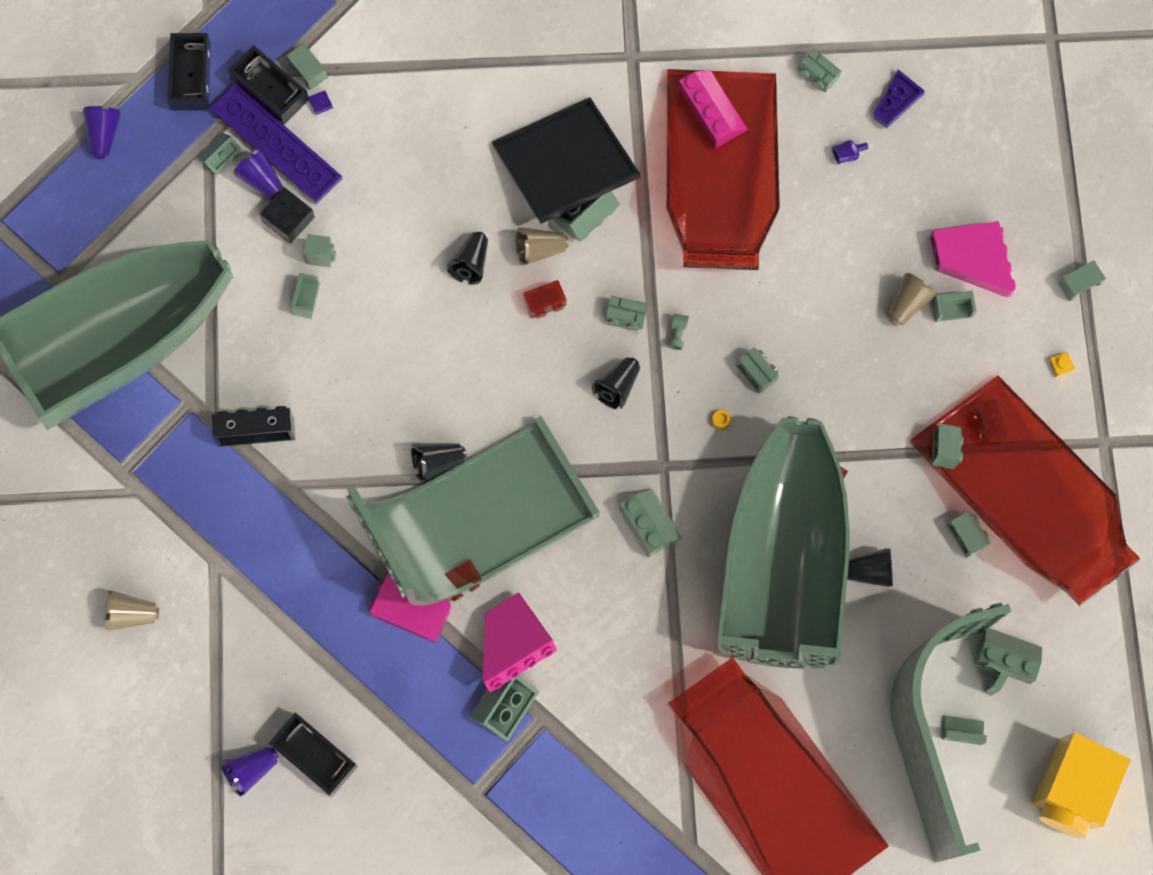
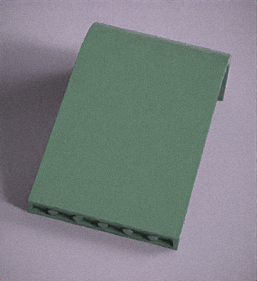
[346,416,600,606]
[890,602,1011,863]

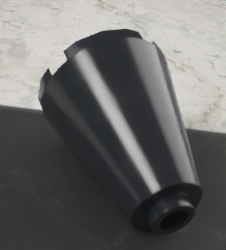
[447,231,488,285]
[591,357,640,409]
[411,443,466,482]
[847,548,893,587]

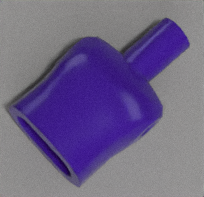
[832,140,869,164]

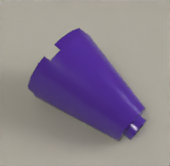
[83,106,120,159]
[233,148,284,200]
[220,746,279,797]

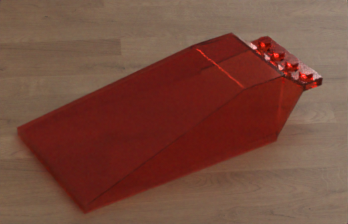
[666,69,780,270]
[910,375,1140,607]
[668,657,889,875]

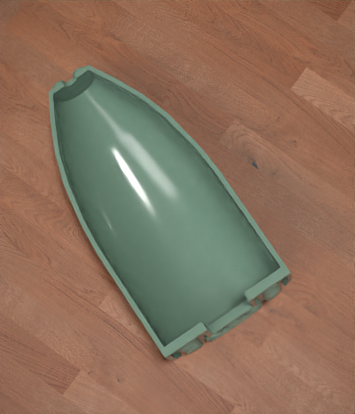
[0,240,234,430]
[717,416,850,669]

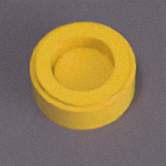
[711,410,731,430]

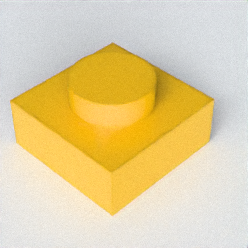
[1049,352,1075,377]

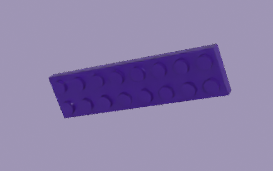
[210,83,343,204]

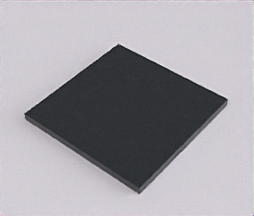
[492,97,641,224]

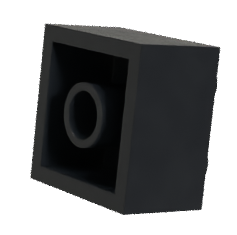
[260,187,315,244]

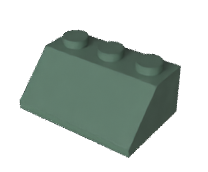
[552,191,620,241]
[619,489,682,558]
[974,628,1042,684]
[469,675,539,742]

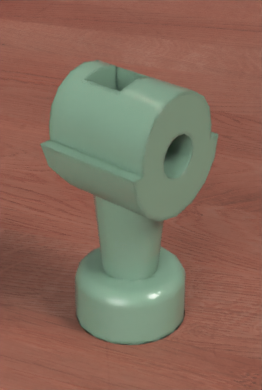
[668,313,689,350]

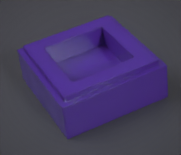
[309,91,333,115]

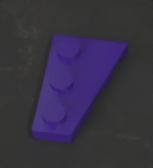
[873,69,925,129]

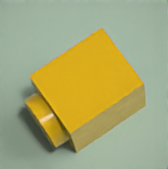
[1032,732,1131,839]

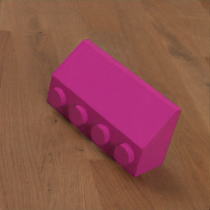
[679,70,748,148]

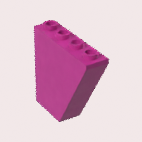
[930,221,1016,297]
[369,568,452,644]
[483,592,557,693]

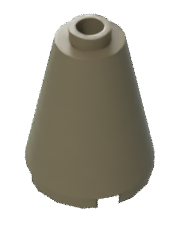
[515,227,569,265]
[887,273,937,326]
[105,590,159,630]

